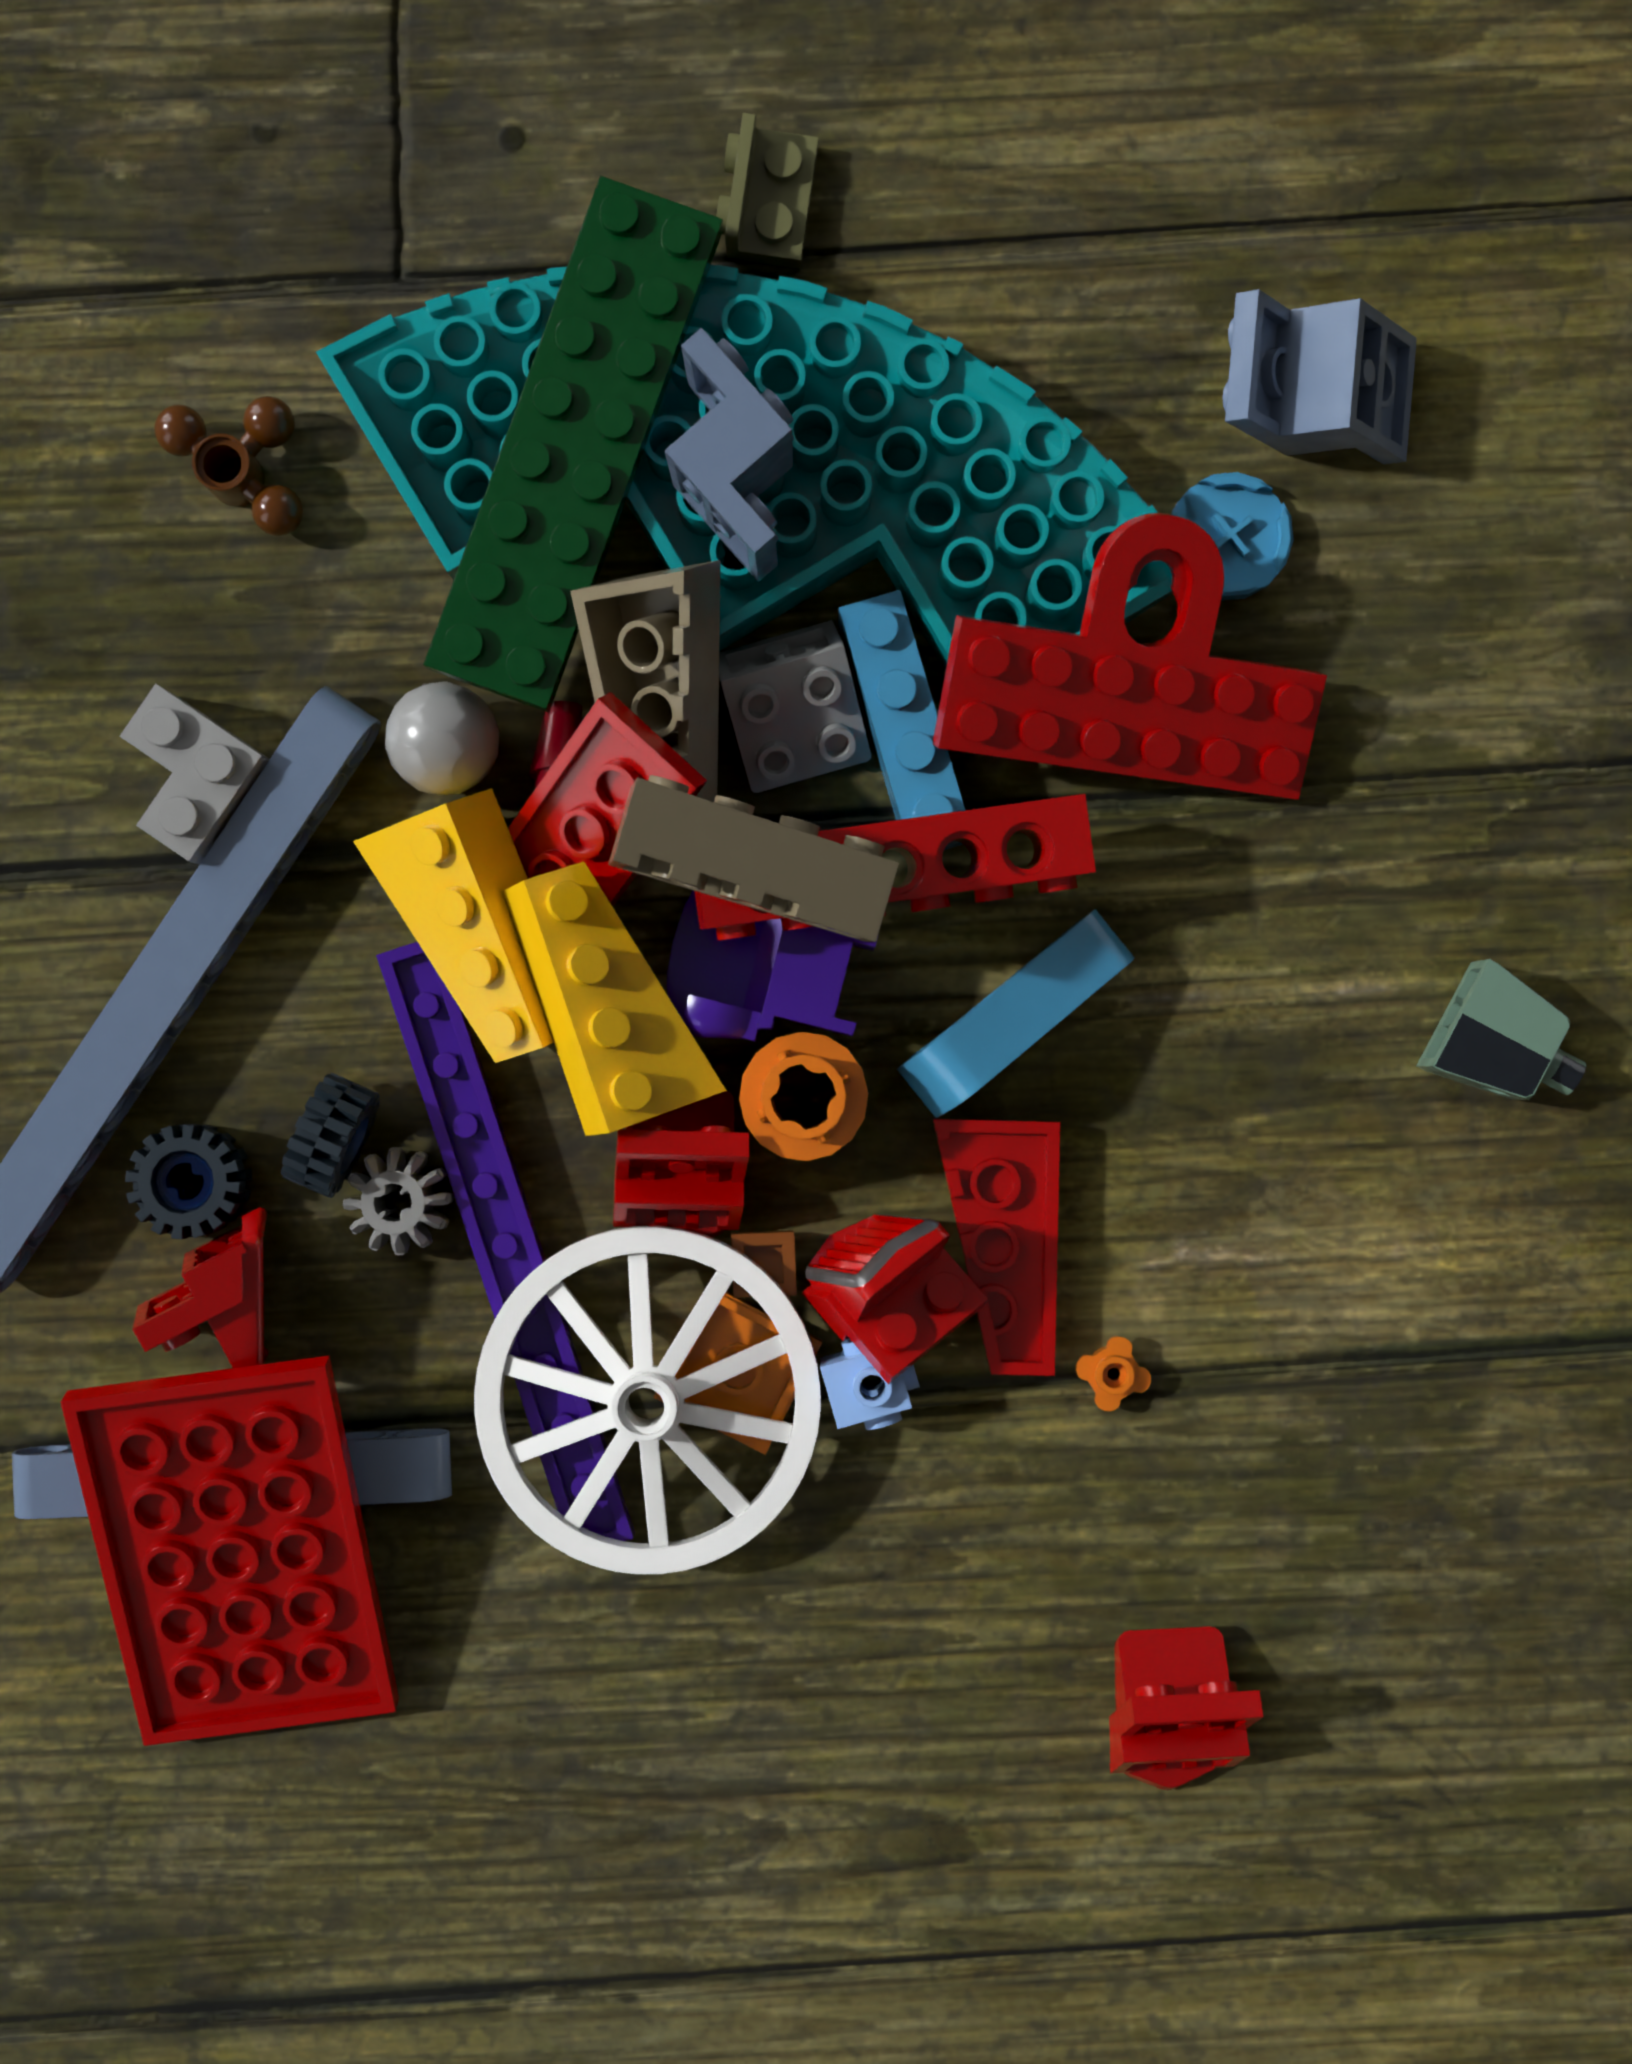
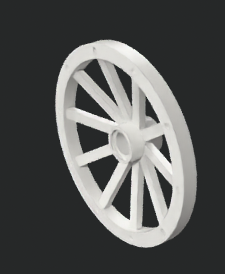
[474,1226,821,1574]

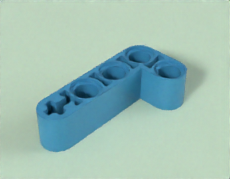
[896,909,1135,1118]

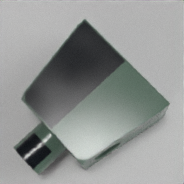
[1416,959,1586,1100]

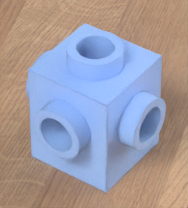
[820,1339,920,1430]

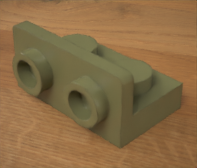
[716,112,819,269]

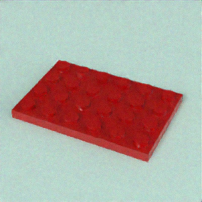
[60,1355,399,1746]

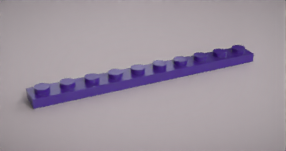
[376,942,635,1541]

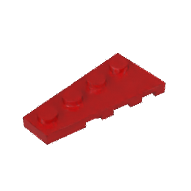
[933,1119,1060,1376]

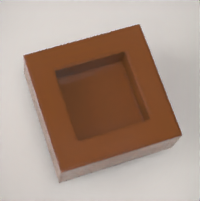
[731,1230,797,1298]

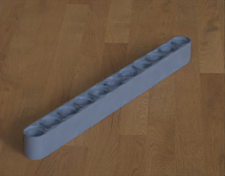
[0,686,381,1293]

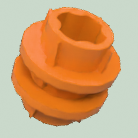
[739,1032,869,1161]

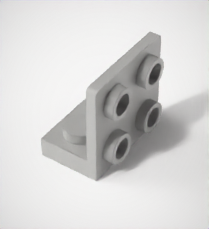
[719,620,871,793]

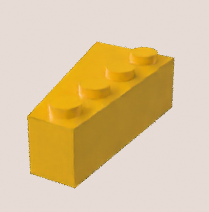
[353,788,554,1063]
[503,862,727,1136]

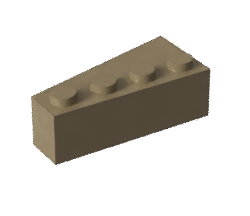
[570,560,721,802]
[608,775,899,942]

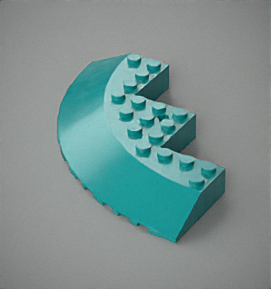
[316,265,1173,671]

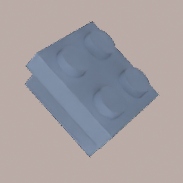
[1223,289,1417,464]
[664,327,794,582]

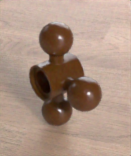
[154,396,303,536]

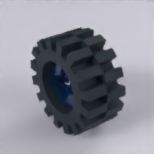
[281,1072,380,1198]
[125,1123,252,1239]

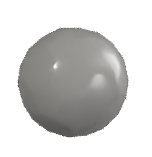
[385,681,499,796]

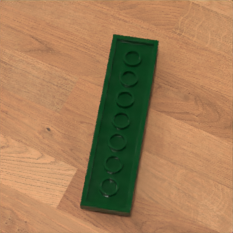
[423,175,724,713]

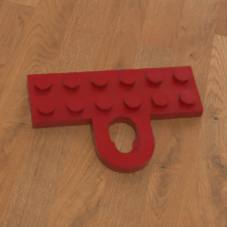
[933,513,1327,800]

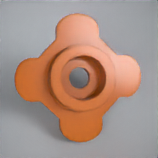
[1076,1336,1151,1411]

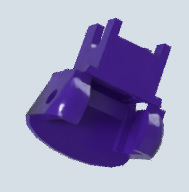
[667,890,879,1042]

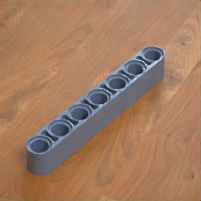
[12,1428,452,1519]

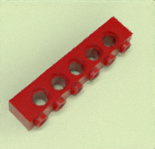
[694,794,1096,941]

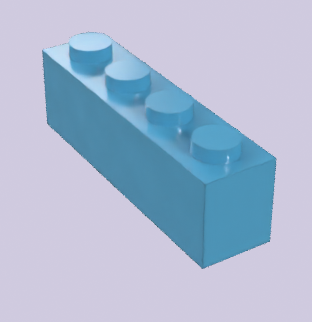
[838,590,965,850]

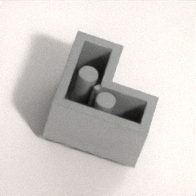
[119,683,270,865]

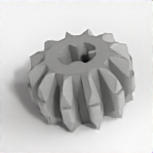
[343,1147,454,1255]

